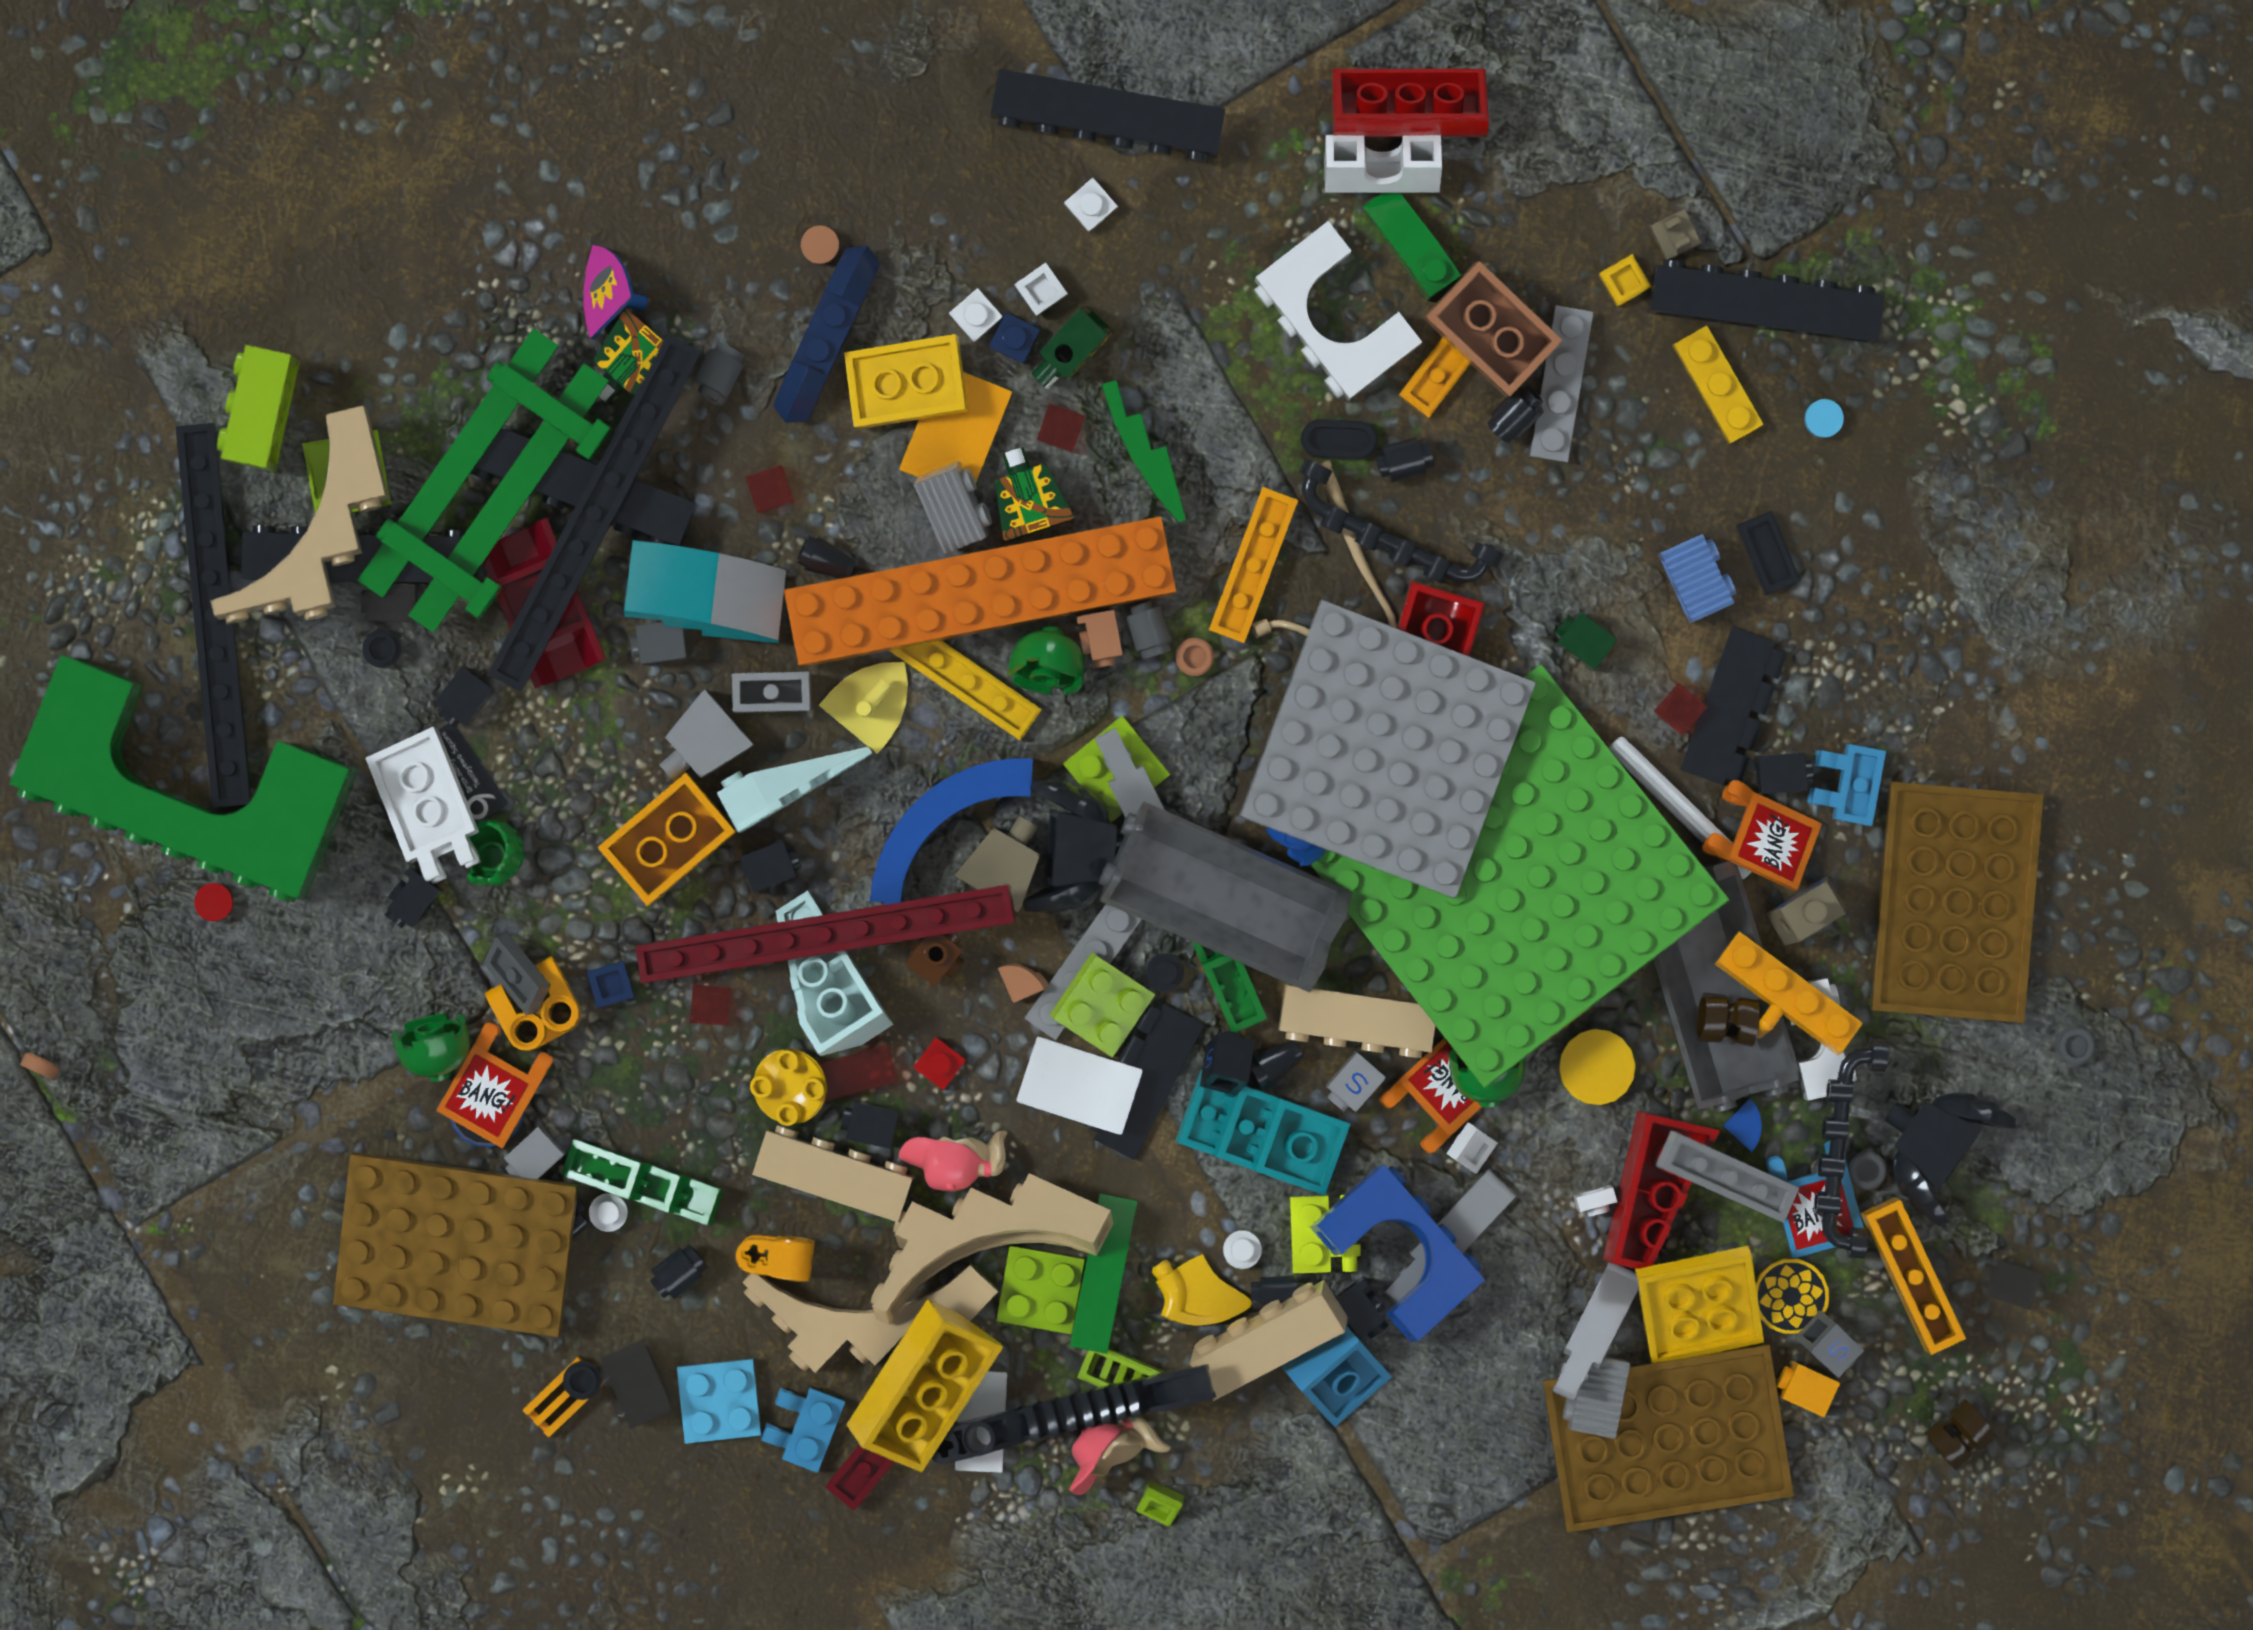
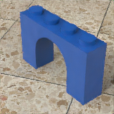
[1310,1164,1485,1342]

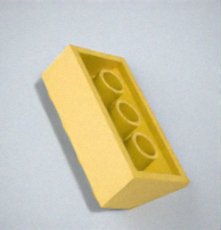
[846,1299,1003,1472]

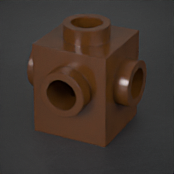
[905,933,965,986]

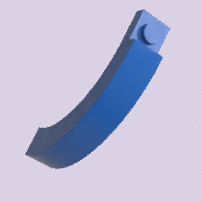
[870,758,1033,905]

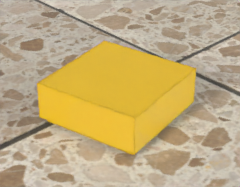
[1598,254,1651,307]

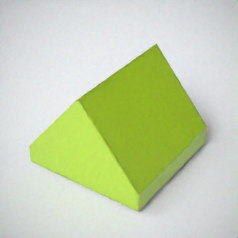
[1136,1479,1185,1527]

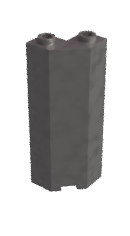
[1099,801,1353,993]
[1653,861,1802,1113]

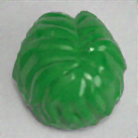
[467,820,525,886]

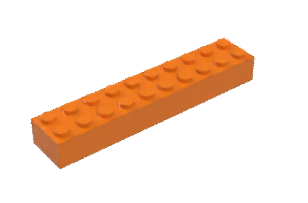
[784,516,1176,668]

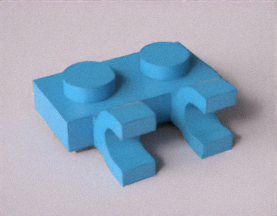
[1806,744,1886,826]
[761,1387,846,1473]

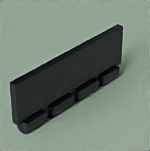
[1680,626,1787,785]
[1083,1003,1204,1160]

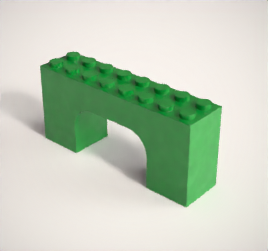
[9,655,358,903]

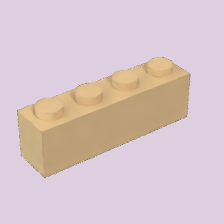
[1278,984,1435,1058]
[752,1125,913,1222]
[1190,1280,1348,1401]

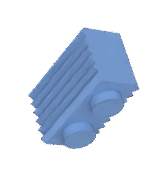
[1658,534,1736,623]

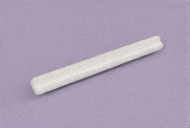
[1609,737,1751,879]

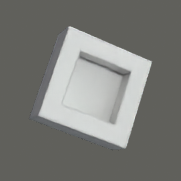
[1064,178,1118,233]
[1014,262,1068,317]
[949,288,1003,343]
[1446,1122,1498,1174]
[1573,1185,1617,1217]

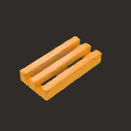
[522,1356,605,1438]

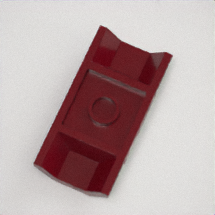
[483,518,606,689]

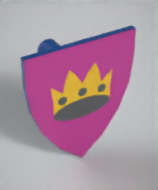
[584,245,648,339]

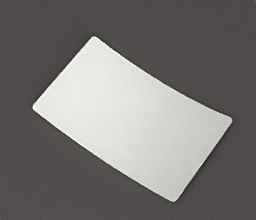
[1017,1037,1143,1135]

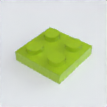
[1063,716,1170,823]
[1049,952,1155,1058]
[996,1245,1085,1335]

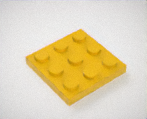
[1635,1246,1764,1363]

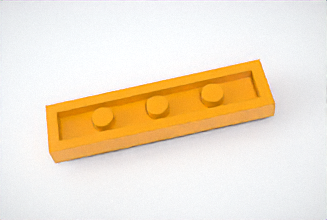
[1209,487,1298,644]

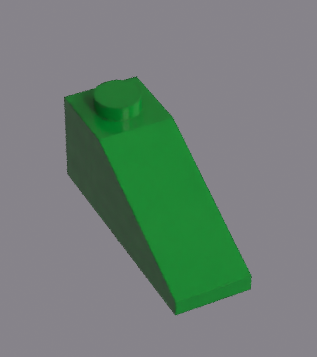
[1363,193,1461,301]

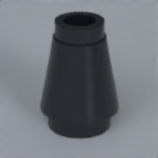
[796,535,856,579]
[1250,1040,1304,1090]

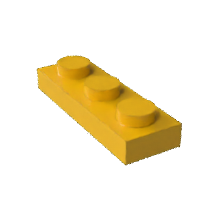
[1672,325,1764,444]

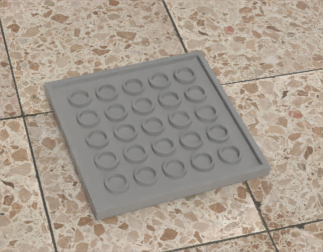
[1239,600,1536,898]

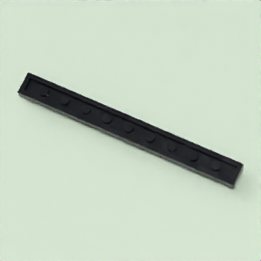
[487,334,702,692]
[175,423,252,808]

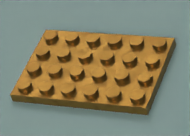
[1870,782,2044,1023]
[333,1152,579,1337]
[1542,1344,1794,1533]

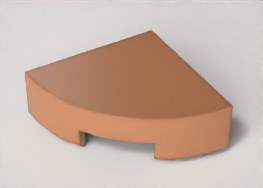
[998,963,1050,1003]

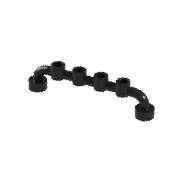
[1299,458,1504,584]
[1814,1040,1889,1259]

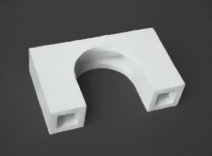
[1254,221,1422,401]

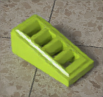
[1077,1348,1166,1387]

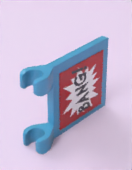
[1766,1141,1864,1259]

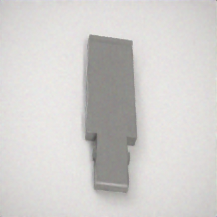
[1095,728,1164,818]
[1384,1169,1517,1304]
[1553,1262,1638,1401]

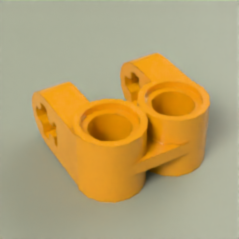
[484,956,582,1051]
[736,1234,815,1281]

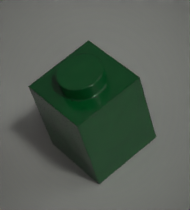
[1555,612,1618,671]

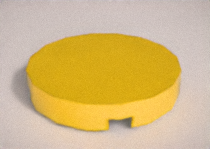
[1558,1029,1635,1105]

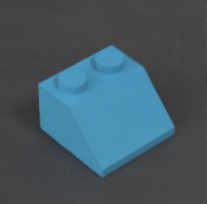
[1281,1325,1392,1427]

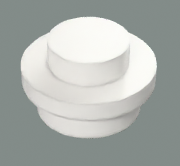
[589,1193,628,1232]
[1223,1230,1261,1269]

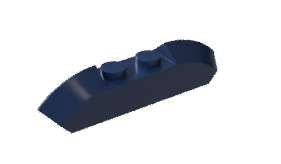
[773,245,881,423]

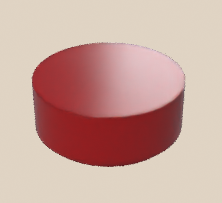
[194,883,234,921]

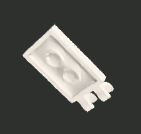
[365,726,481,884]

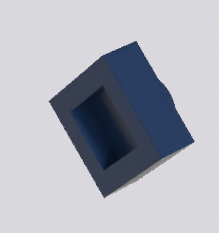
[989,313,1040,365]
[587,961,635,1008]

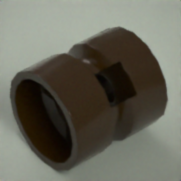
[1696,992,1760,1047]
[1924,1399,1997,1471]

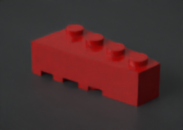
[1603,1111,1720,1269]

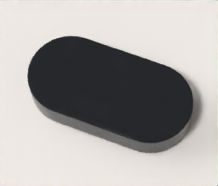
[1301,419,1377,460]

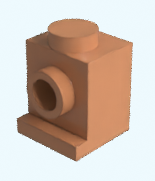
[1076,610,1122,669]

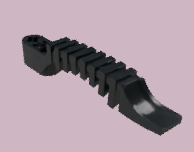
[931,1364,1217,1464]

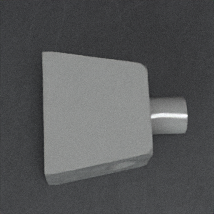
[659,690,755,781]

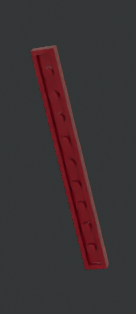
[635,885,1016,984]

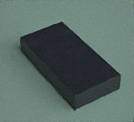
[1735,510,1801,596]

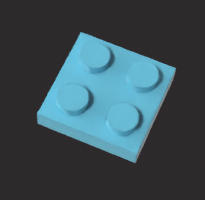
[677,1358,762,1444]

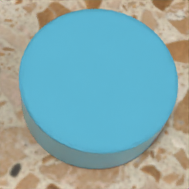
[1804,399,1844,438]

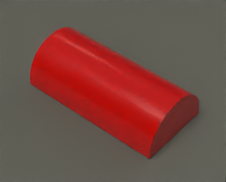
[1332,69,1489,137]
[1397,581,1485,657]

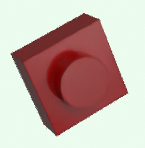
[913,1037,967,1090]

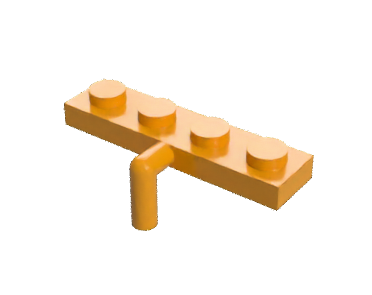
[1715,931,1863,1056]

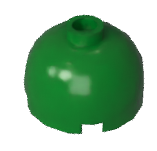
[1007,626,1085,695]
[391,1013,470,1081]
[1449,1049,1526,1107]

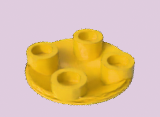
[750,1049,827,1126]

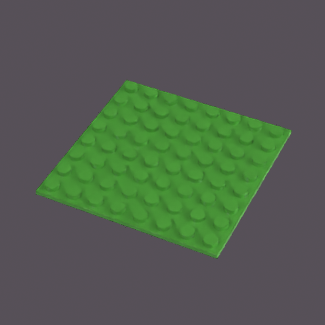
[1310,664,1729,1089]

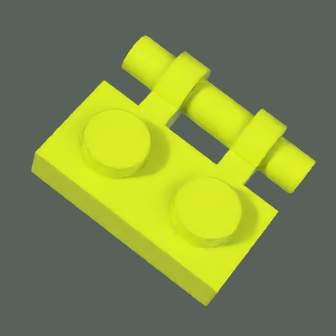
[1290,1195,1361,1274]

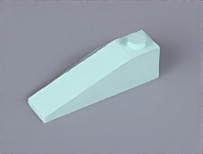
[717,747,873,832]
[775,890,894,1056]

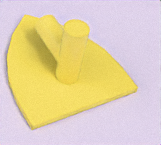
[819,662,908,754]

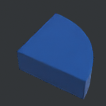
[1722,1098,1762,1152]

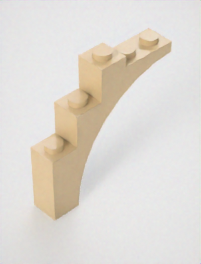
[211,406,389,624]
[871,1174,1114,1325]
[742,1263,998,1373]

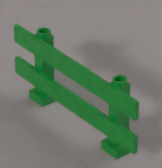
[358,328,613,633]

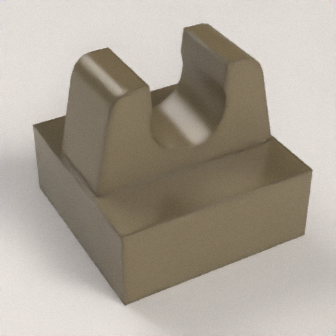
[1649,209,1701,260]

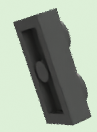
[483,933,551,1015]

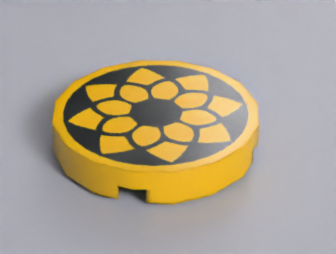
[1755,1258,1829,1334]

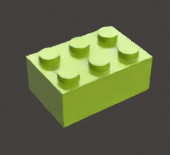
[217,345,300,473]

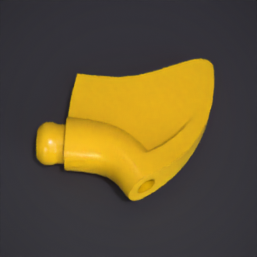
[1152,1254,1252,1326]

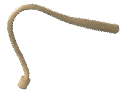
[1251,460,1397,638]

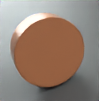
[801,225,839,265]
[1175,638,1214,676]
[20,1052,60,1081]

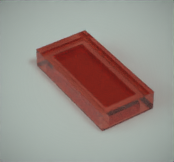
[819,1044,898,1102]

